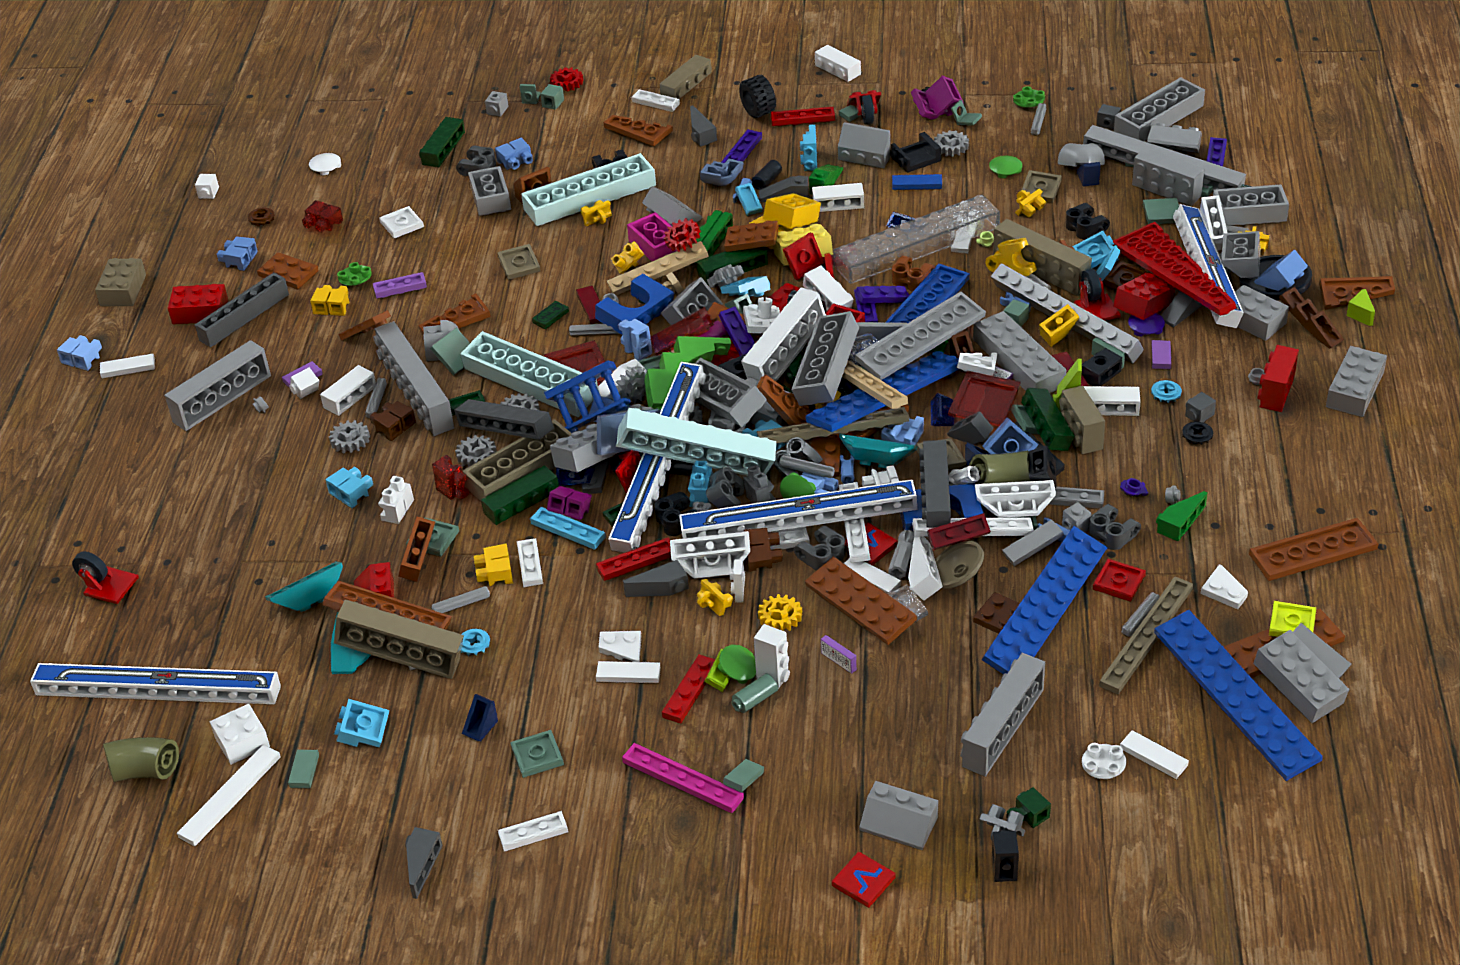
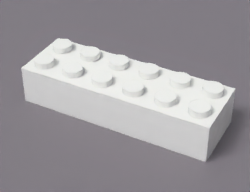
[741,288,826,381]

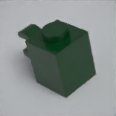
[1006,787,1051,828]

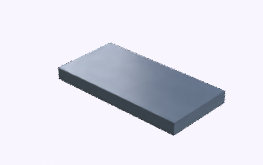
[597,408,661,455]

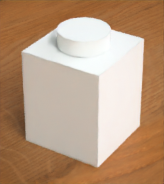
[195,174,219,199]
[289,367,319,399]

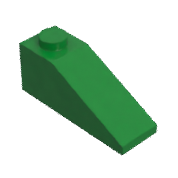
[809,164,843,194]
[1156,491,1208,541]

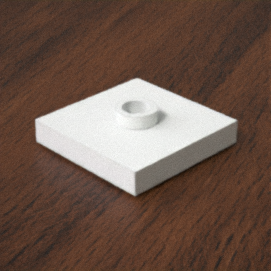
[379,206,424,238]

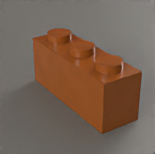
[398,516,435,582]

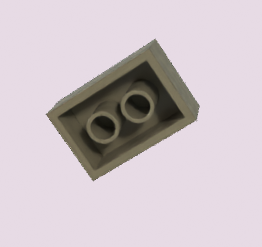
[95,258,146,306]
[1059,386,1105,454]

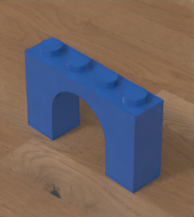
[595,273,674,335]
[900,483,983,532]

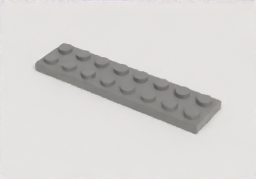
[855,292,986,380]

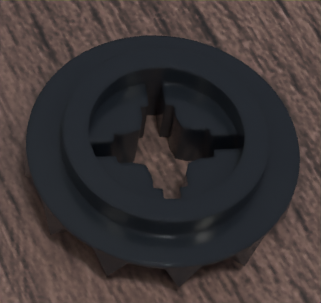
[1182,422,1213,445]

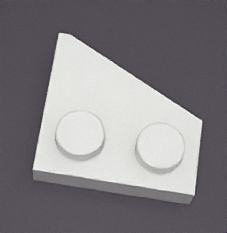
[957,353,997,376]
[730,560,745,602]
[1201,565,1248,609]
[599,631,641,662]

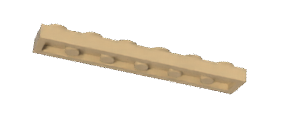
[607,241,709,296]
[842,360,908,409]

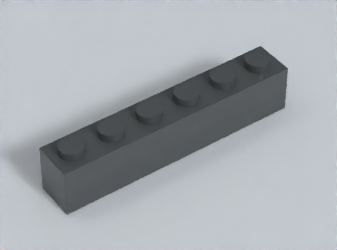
[195,272,289,348]
[454,399,554,440]
[919,440,951,527]

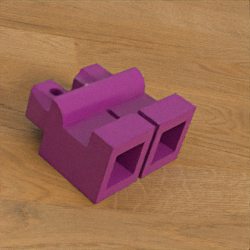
[547,486,592,520]

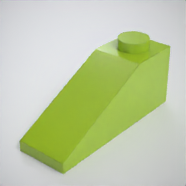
[1053,359,1082,410]

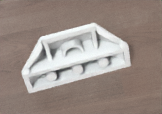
[975,480,1056,518]
[670,531,750,579]

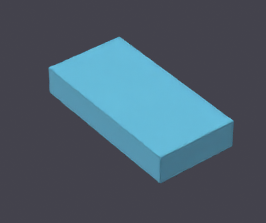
[735,183,763,216]

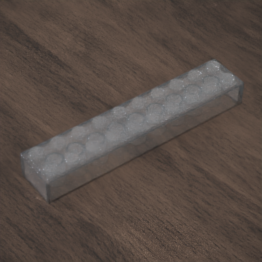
[833,194,1000,284]

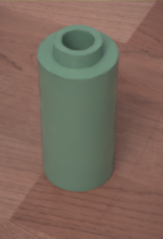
[731,673,778,713]

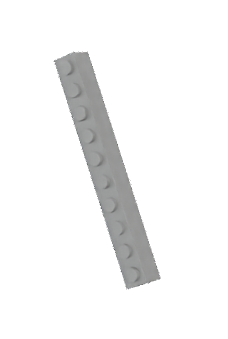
[1083,125,1246,190]
[991,263,1144,364]

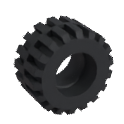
[739,74,776,118]

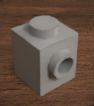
[485,91,509,117]
[1062,502,1091,532]

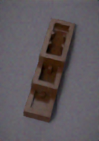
[1279,287,1344,349]

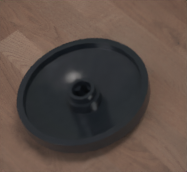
[1239,255,1312,300]

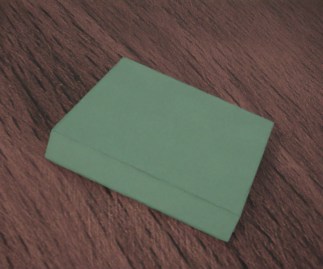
[1143,198,1179,224]
[430,327,470,376]
[406,517,459,557]
[510,730,564,778]

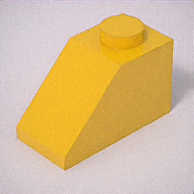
[1039,304,1079,347]

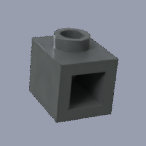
[1097,104,1121,130]
[1185,392,1216,422]

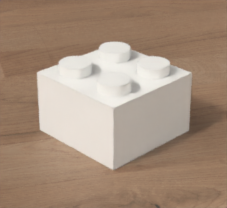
[210,704,270,765]

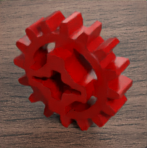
[550,67,583,92]
[664,218,701,252]

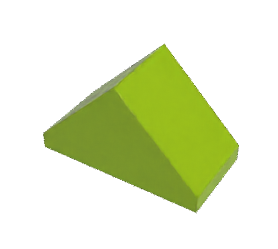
[1347,289,1375,326]

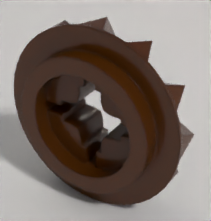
[248,207,275,226]

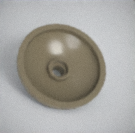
[935,541,984,588]

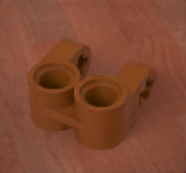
[892,255,935,291]

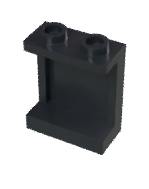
[890,132,941,173]

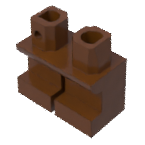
[370,401,416,441]
[743,528,783,572]

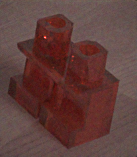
[302,200,343,233]
[432,455,469,500]

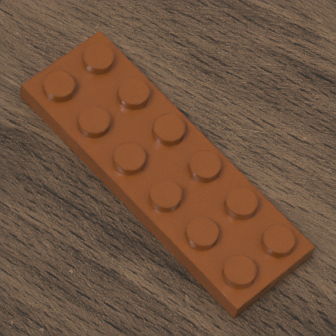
[1249,518,1378,581]
[805,556,917,645]
[323,581,452,630]
[1224,609,1345,678]

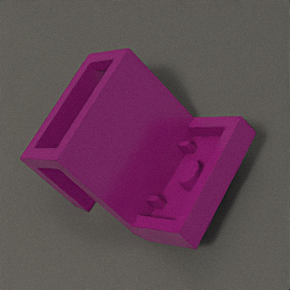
[911,76,964,120]

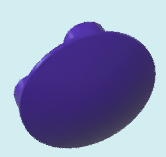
[1128,313,1165,336]

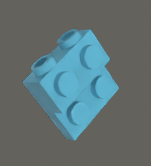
[800,125,817,171]
[1072,231,1120,269]
[720,276,770,297]
[334,699,389,747]

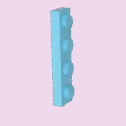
[530,507,606,550]

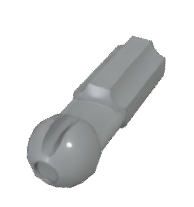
[888,530,914,579]

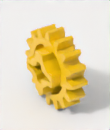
[758,594,802,631]

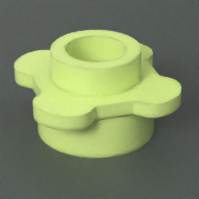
[976,231,994,247]

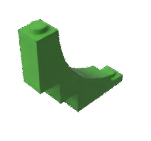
[644,336,731,409]

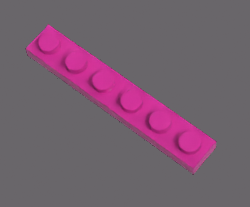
[622,743,744,813]

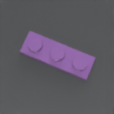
[373,272,427,299]

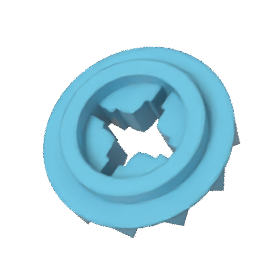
[1151,380,1182,403]
[461,629,490,656]

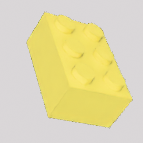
[773,224,833,266]

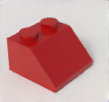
[354,562,394,598]

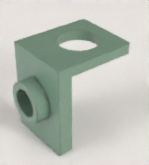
[520,84,541,104]
[951,100,982,126]

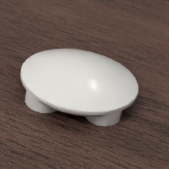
[309,153,341,175]
[1082,743,1126,779]

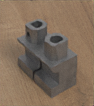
[743,465,776,504]

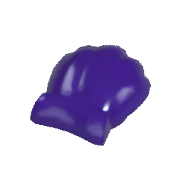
[1120,478,1148,496]

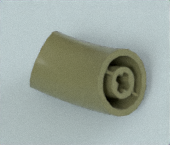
[969,450,1030,484]
[103,737,179,782]

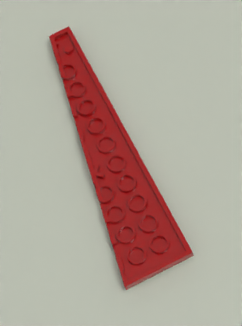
[1112,222,1236,316]

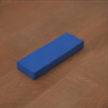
[892,174,942,190]

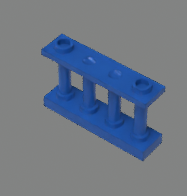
[544,361,631,433]

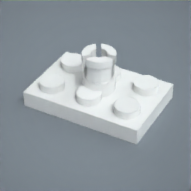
[743,297,780,333]

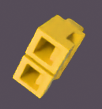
[310,285,350,316]
[474,543,513,587]

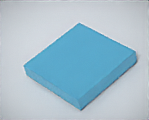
[1096,247,1120,281]

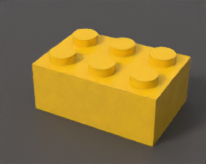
[763,193,821,230]

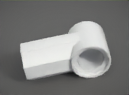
[948,466,980,486]

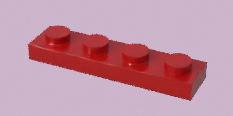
[771,107,835,126]
[596,537,671,581]
[662,654,715,724]

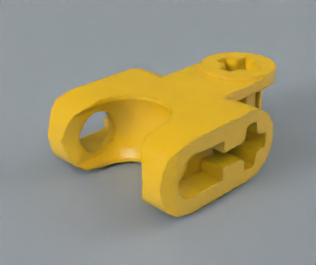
[985,238,1037,276]

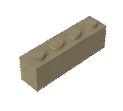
[659,55,712,99]

